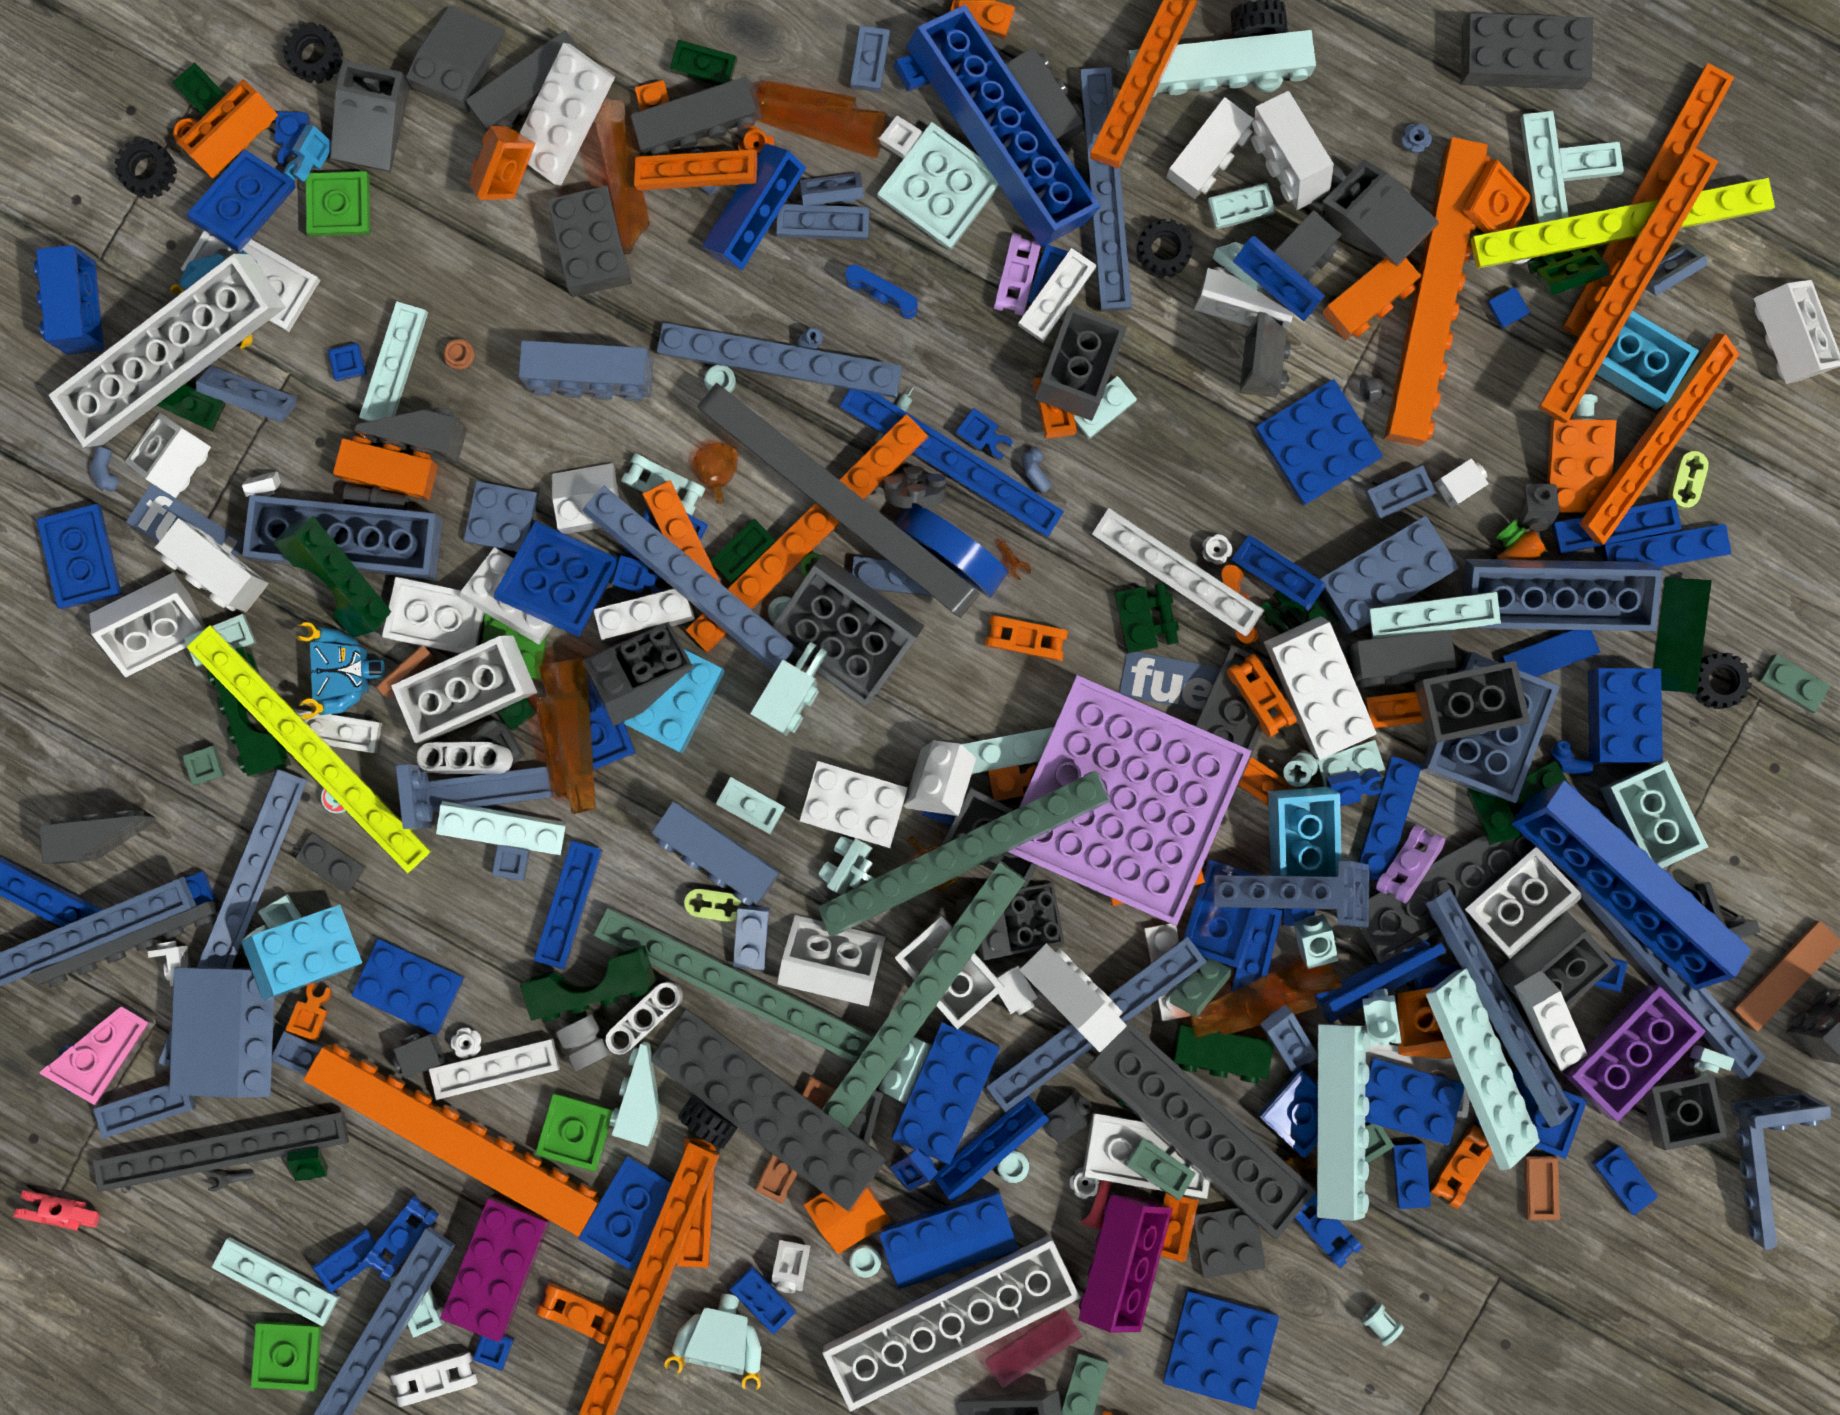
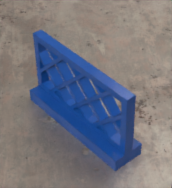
[1314,939,1446,1023]

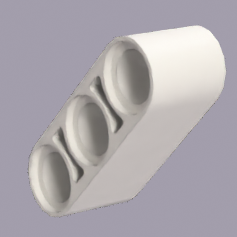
[416,742,513,774]
[605,981,683,1055]

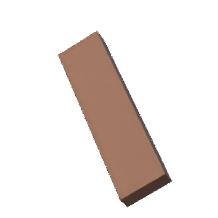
[1731,920,1840,1032]
[754,1076,836,1204]

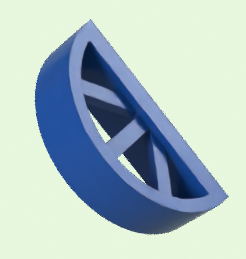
[893,503,1008,598]

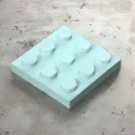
[877,122,999,251]

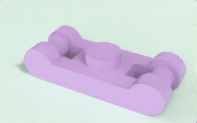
[994,233,1041,316]
[1376,825,1445,903]

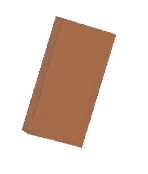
[376,646,437,699]
[1524,1155,1560,1220]

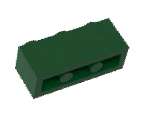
[1171,1023,1273,1084]

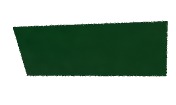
[1653,578,1712,693]

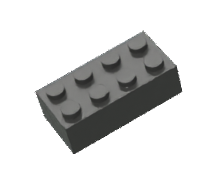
[1461,13,1593,90]

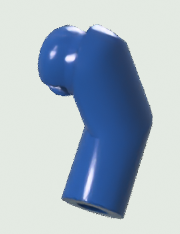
[1551,740,1593,776]

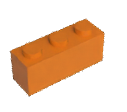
[176,79,278,179]
[1322,258,1421,341]
[333,436,438,501]

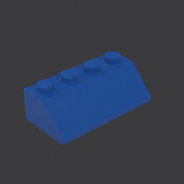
[879,1188,1018,1289]

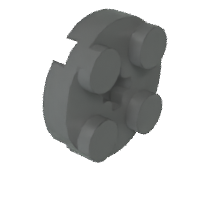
[884,466,946,508]

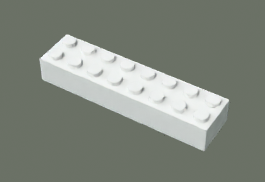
[49,254,286,448]
[822,1234,1081,1412]

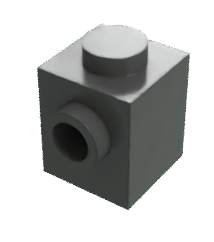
[393,1033,446,1079]

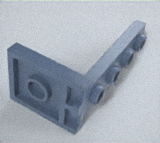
[396,764,553,830]
[1214,861,1369,927]
[1731,1092,1832,1250]

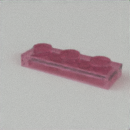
[985,1307,1082,1389]

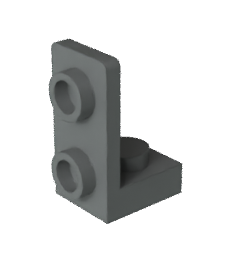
[1694,881,1761,938]

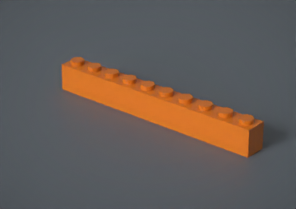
[1384,137,1490,447]
[303,1043,601,1237]

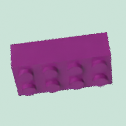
[440,1193,551,1342]
[1078,1195,1173,1333]

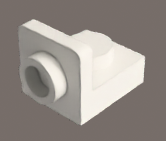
[147,941,190,986]
[772,1240,810,1293]

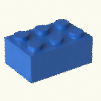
[34,245,104,355]
[1588,668,1663,764]

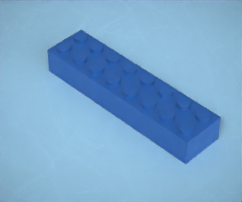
[906,5,1101,247]
[1511,780,1752,990]

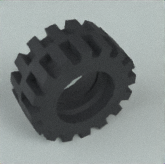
[1230,0,1288,38]
[283,22,343,84]
[115,138,177,199]
[1136,218,1193,278]
[1692,652,1752,709]
[678,1095,738,1149]

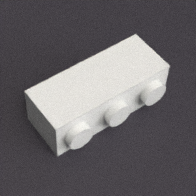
[1166,97,1254,199]
[594,589,695,643]
[1514,970,1588,1071]

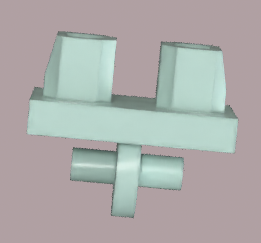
[819,836,874,895]
[1362,988,1401,1047]

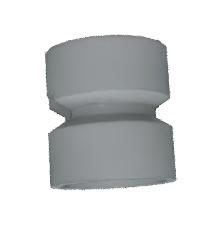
[555,1014,612,1072]

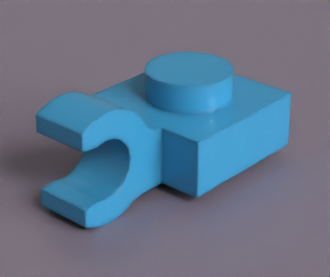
[284,125,332,182]

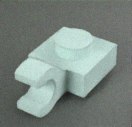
[1689,1045,1734,1073]

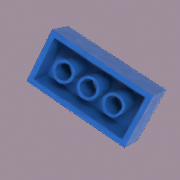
[892,1020,1000,1165]

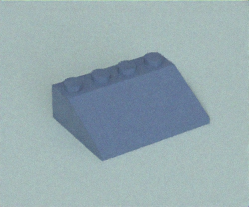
[1421,652,1560,803]
[169,967,274,1098]

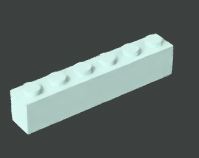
[1126,30,1316,97]
[1317,1024,1370,1221]

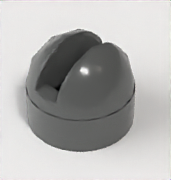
[1360,378,1385,404]

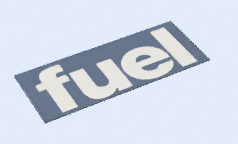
[126,484,244,558]
[1119,652,1220,711]

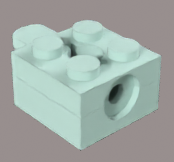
[750,642,827,737]

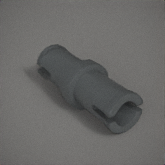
[343,484,409,511]

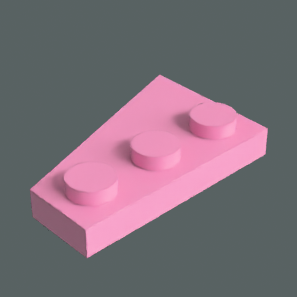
[39,1007,149,1105]

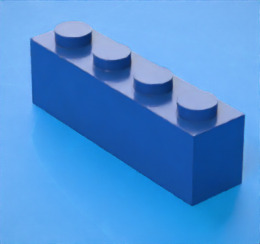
[702,144,807,270]

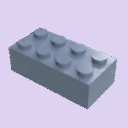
[519,340,654,402]
[1319,516,1459,636]
[652,801,782,906]

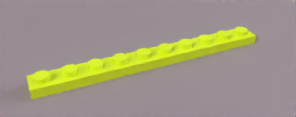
[1470,178,1775,269]
[187,625,432,874]

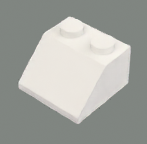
[125,412,211,498]
[552,463,619,534]
[903,740,977,816]

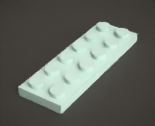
[1426,968,1540,1170]

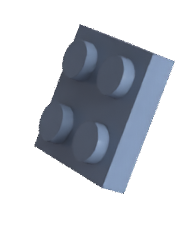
[464,481,538,553]

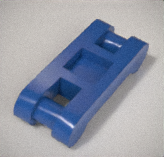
[845,264,918,320]
[1295,1193,1363,1268]
[361,1195,439,1281]

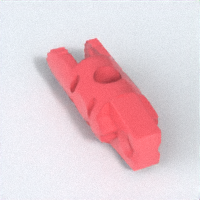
[13,1190,101,1231]

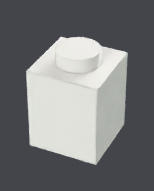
[1434,458,1489,509]
[996,964,1038,1015]

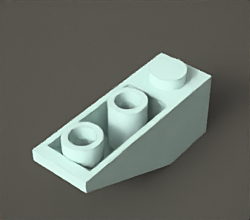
[609,1042,661,1147]

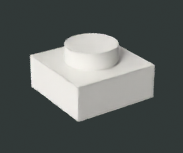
[879,116,922,159]
[242,471,281,497]

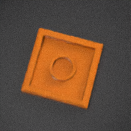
[1462,159,1532,234]

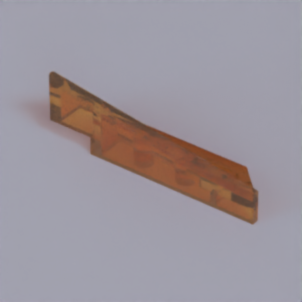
[756,81,886,158]
[594,99,650,254]
[534,658,596,814]
[1190,958,1342,1038]

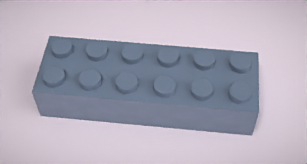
[242,495,443,580]
[1462,559,1663,631]

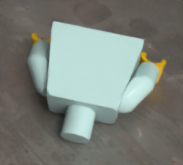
[664,1294,762,1390]

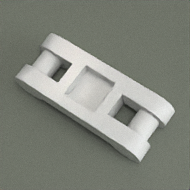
[390,1351,478,1407]

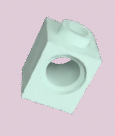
[1294,914,1338,969]

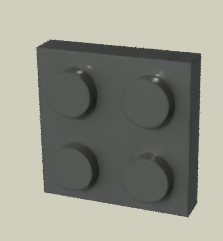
[1193,1206,1266,1278]

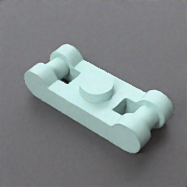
[621,453,706,515]

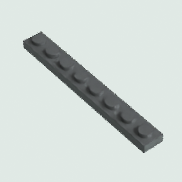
[93,1111,349,1192]

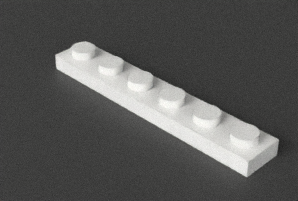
[1092,508,1264,636]

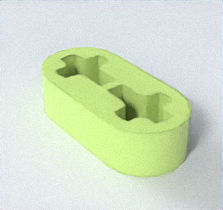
[1668,451,1709,510]
[684,889,744,922]

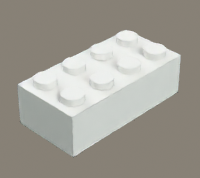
[1264,616,1377,760]
[391,635,537,743]

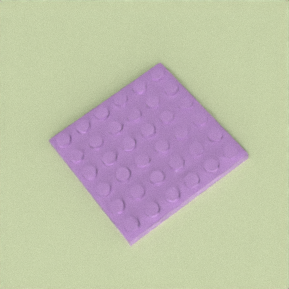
[1008,675,1251,926]

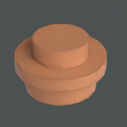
[443,339,475,370]

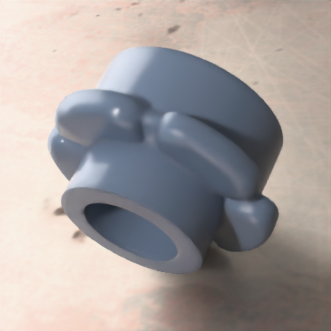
[1401,123,1432,153]

